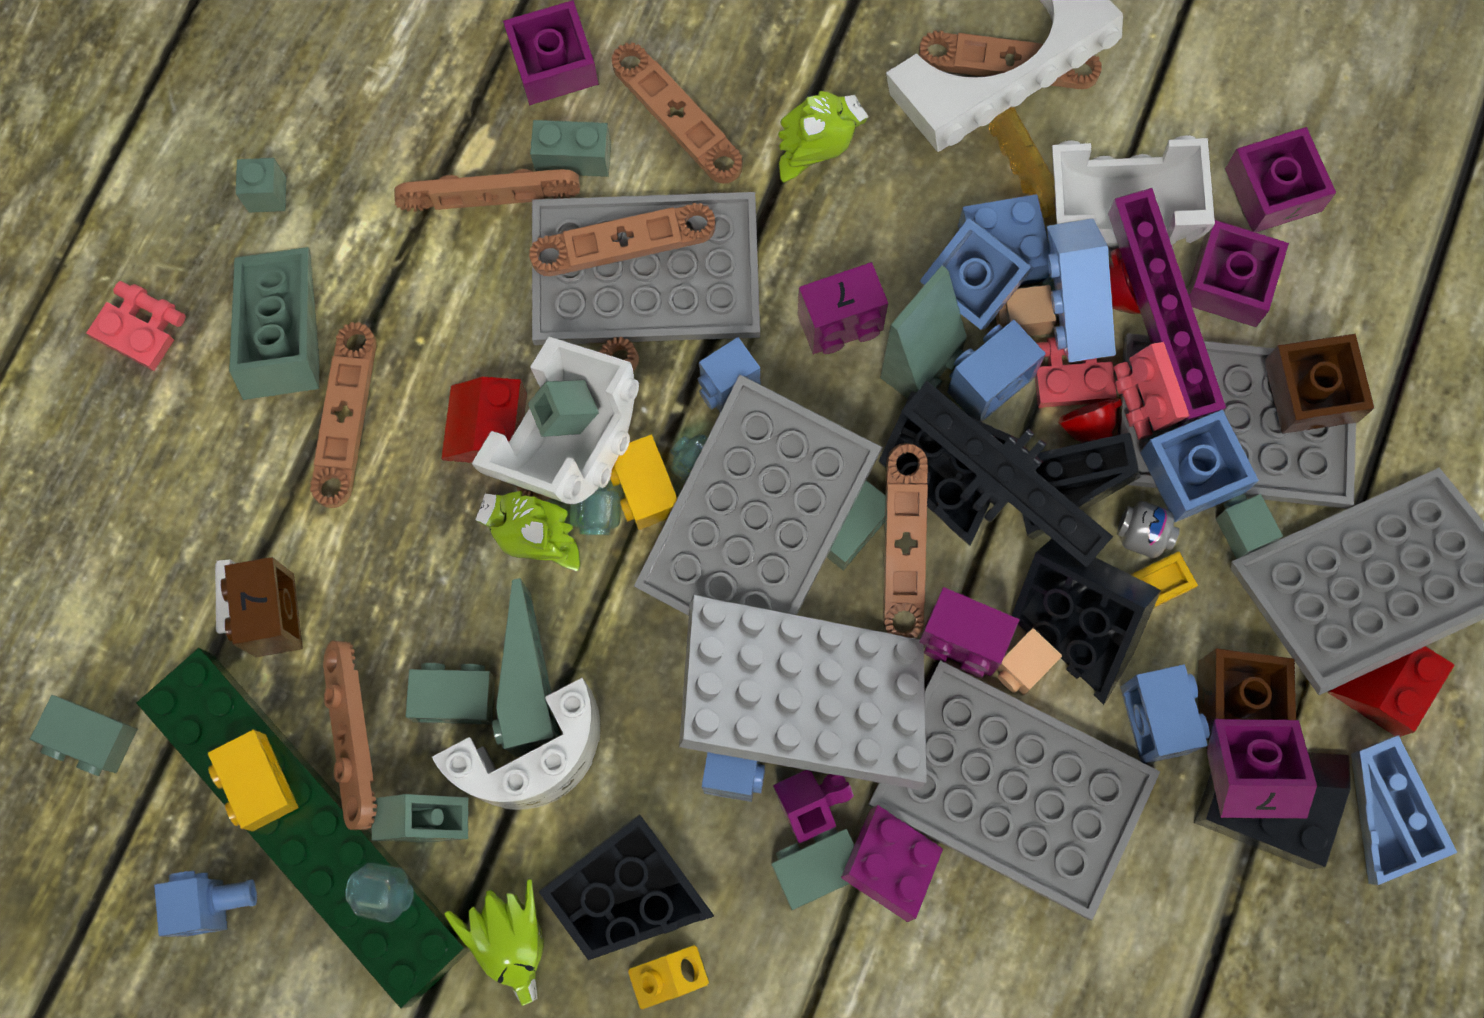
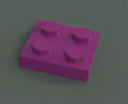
[841,805,943,922]

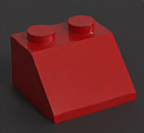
[441,376,527,463]
[1327,646,1455,737]

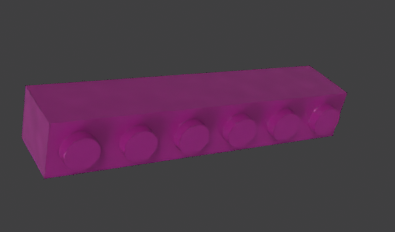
[1108,188,1226,427]

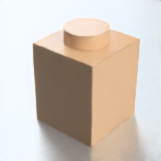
[996,285,1056,336]
[997,628,1062,695]

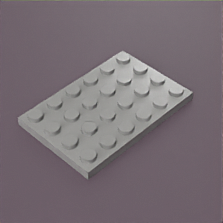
[532,192,760,345]
[1118,333,1356,509]
[634,375,883,616]
[1231,468,1484,695]
[679,595,927,790]
[868,661,1160,920]

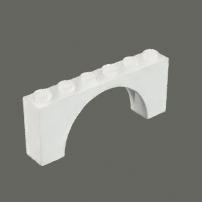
[886,0,1123,152]

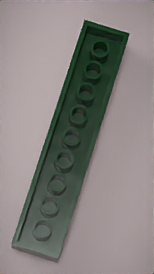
[136,648,470,1009]

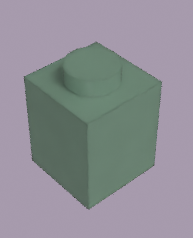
[236,158,286,213]
[528,380,599,437]
[1216,494,1283,559]

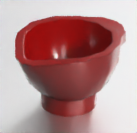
[1109,248,1141,314]
[1057,398,1122,443]

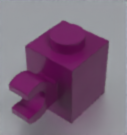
[773,770,854,843]

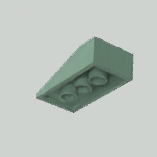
[229,247,320,400]
[880,265,967,399]
[492,578,561,757]

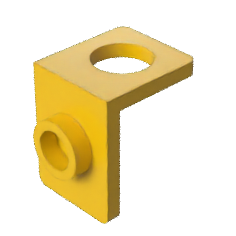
[628,945,709,1009]

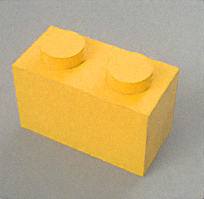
[610,434,677,530]
[208,729,299,831]

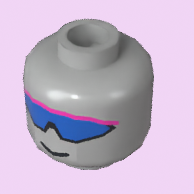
[1117,501,1180,558]

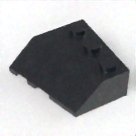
[879,391,1019,546]
[1012,538,1161,705]
[1194,752,1351,869]
[539,814,715,961]

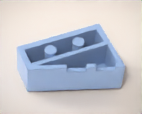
[1047,218,1116,362]
[1351,735,1457,885]

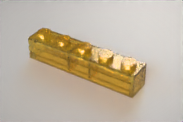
[988,107,1056,219]

